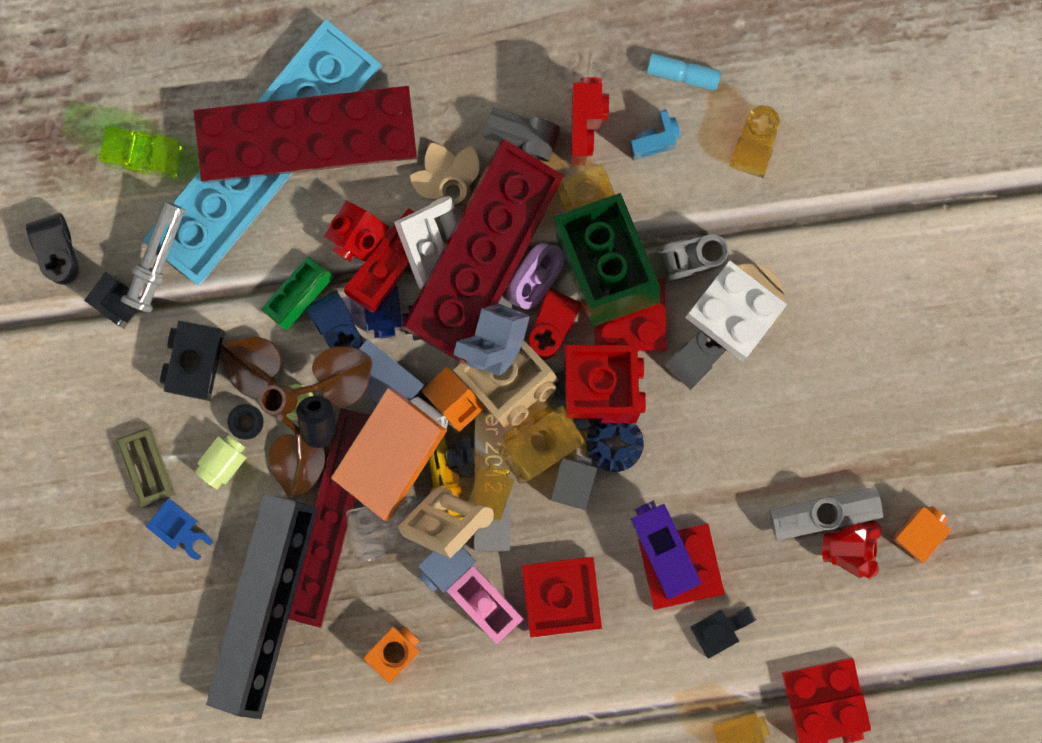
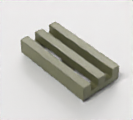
[116,427,176,507]

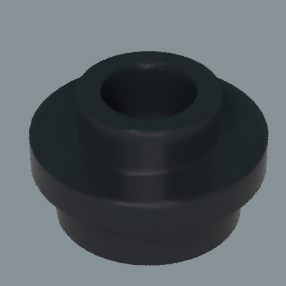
[227,404,264,440]

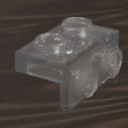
[346,495,424,562]

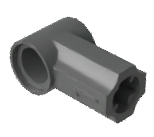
[484,107,561,162]

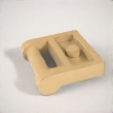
[398,486,494,558]

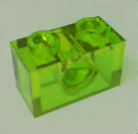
[99,126,182,180]

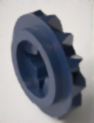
[586,418,644,472]

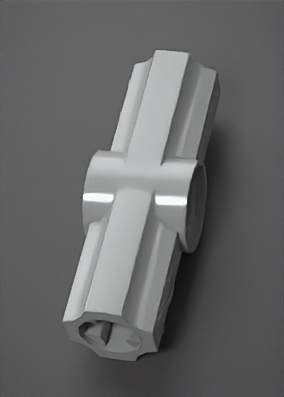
[769,487,883,541]

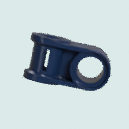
[306,290,364,349]

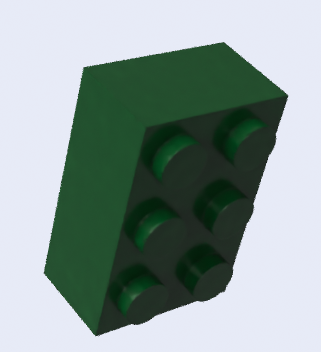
[553,193,660,327]

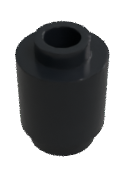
[296,396,336,448]

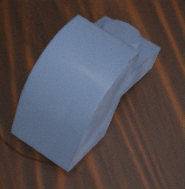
[453,304,530,376]

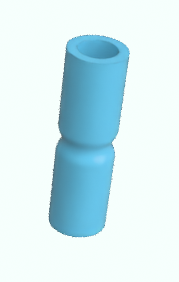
[647,53,721,92]

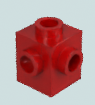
[323,200,389,262]

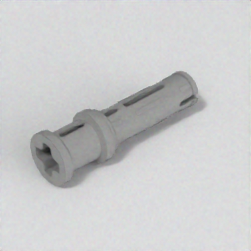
[121,201,186,312]

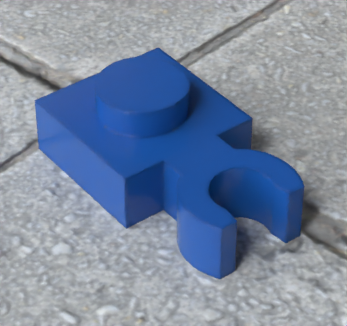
[146,498,214,560]

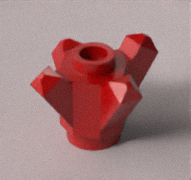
[822,520,882,579]

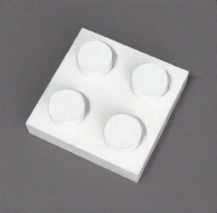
[685,261,787,362]

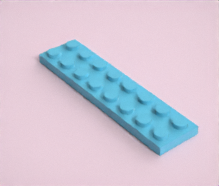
[143,19,382,287]

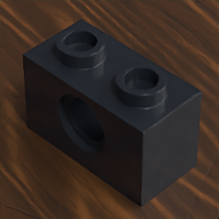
[160,320,225,402]

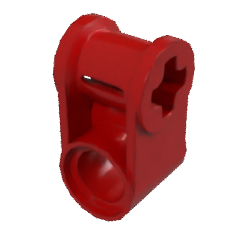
[528,288,582,360]

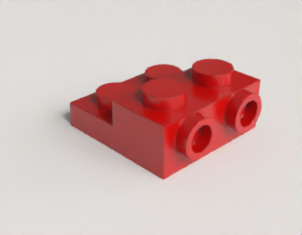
[571,77,609,166]
[564,345,646,423]
[781,657,871,743]

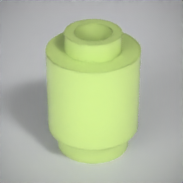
[195,434,247,490]

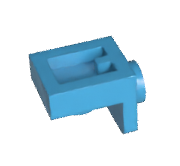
[630,109,681,160]

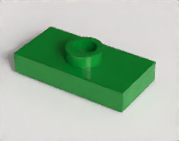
[261,256,334,331]

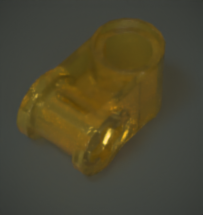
[729,105,780,178]

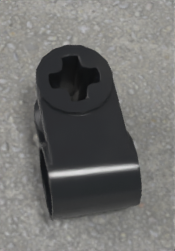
[26,212,79,285]

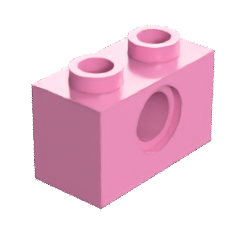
[447,565,524,644]

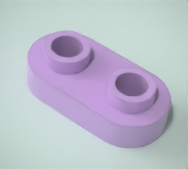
[507,242,564,309]

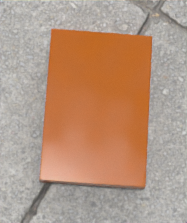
[331,388,447,521]

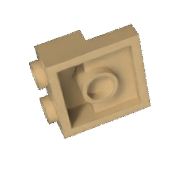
[453,340,559,428]

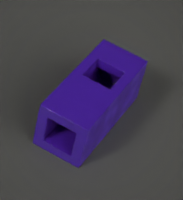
[630,500,702,599]

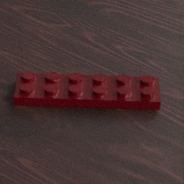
[193,86,417,183]
[401,139,564,364]

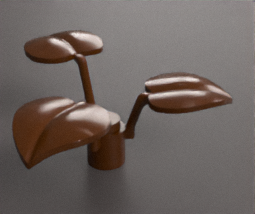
[221,337,373,499]

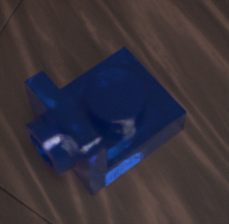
[364,286,403,339]

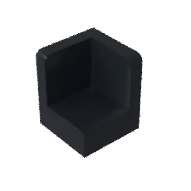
[84,272,139,329]

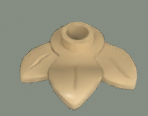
[410,143,479,210]

